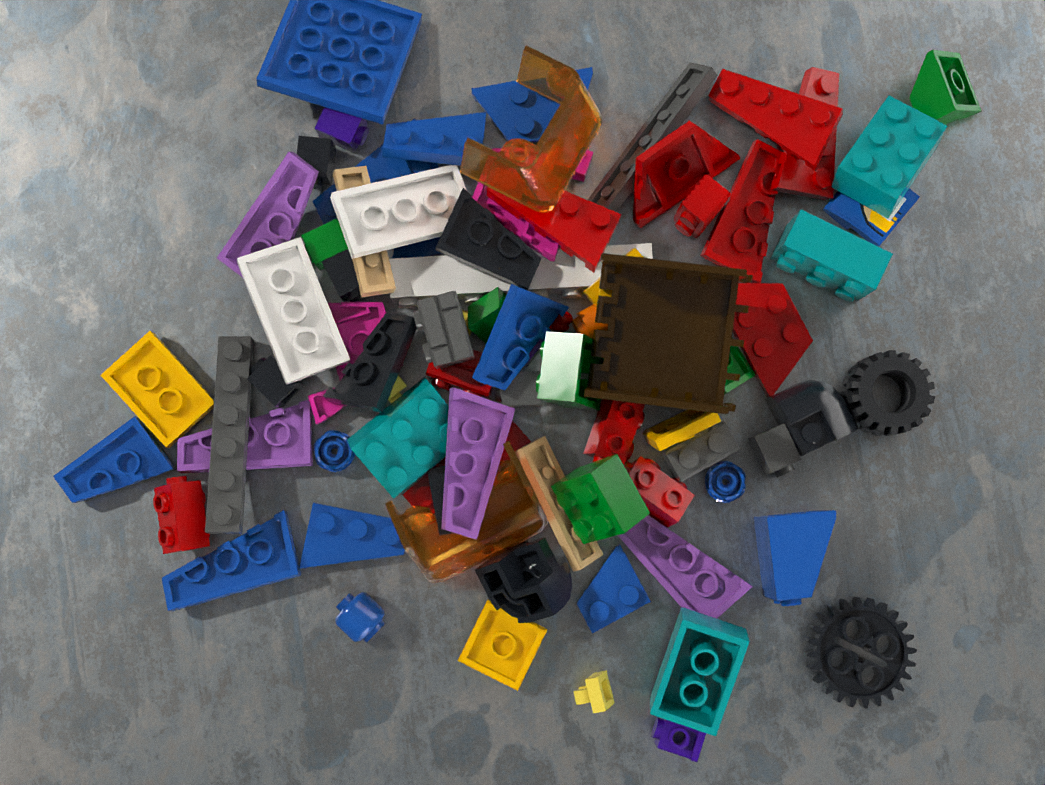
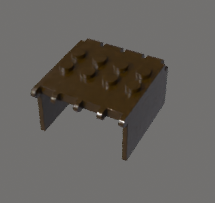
[584,253,753,414]

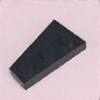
[436,188,542,290]
[323,312,417,413]

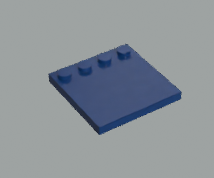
[256,0,422,125]

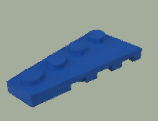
[162,510,301,612]

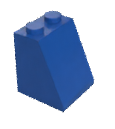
[754,510,836,606]

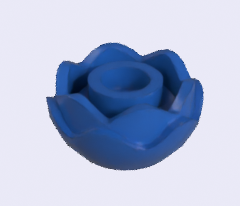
[314,430,355,472]
[705,461,746,503]

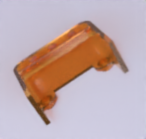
[460,45,602,212]
[385,441,548,583]

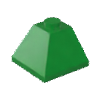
[909,49,982,124]

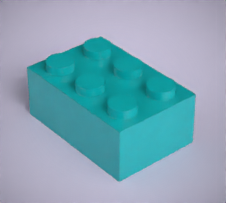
[831,95,947,219]
[770,209,893,302]
[347,377,449,499]
[650,607,750,736]

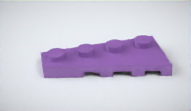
[217,152,319,278]
[441,387,515,539]
[177,399,313,474]
[617,515,753,619]

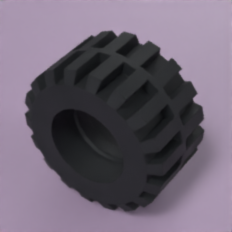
[841,350,935,436]

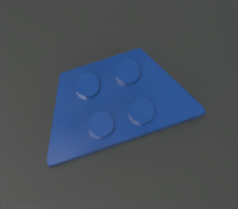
[471,67,593,148]

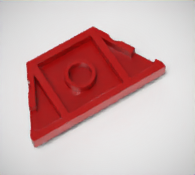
[633,120,741,229]
[732,283,813,398]

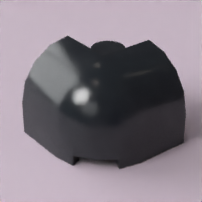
[765,380,859,456]
[475,537,572,623]

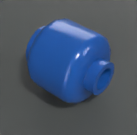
[335,592,385,643]

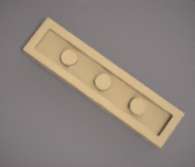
[333,166,396,298]
[514,436,603,571]

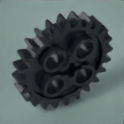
[804,596,917,709]

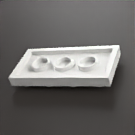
[330,165,466,259]
[237,237,350,385]

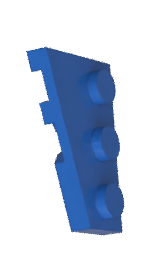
[383,112,486,168]
[472,284,570,390]
[53,416,177,503]
[299,503,411,568]

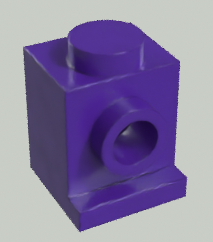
[651,718,706,762]

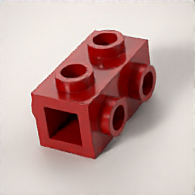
[583,399,645,465]
[624,456,695,528]
[153,476,210,554]

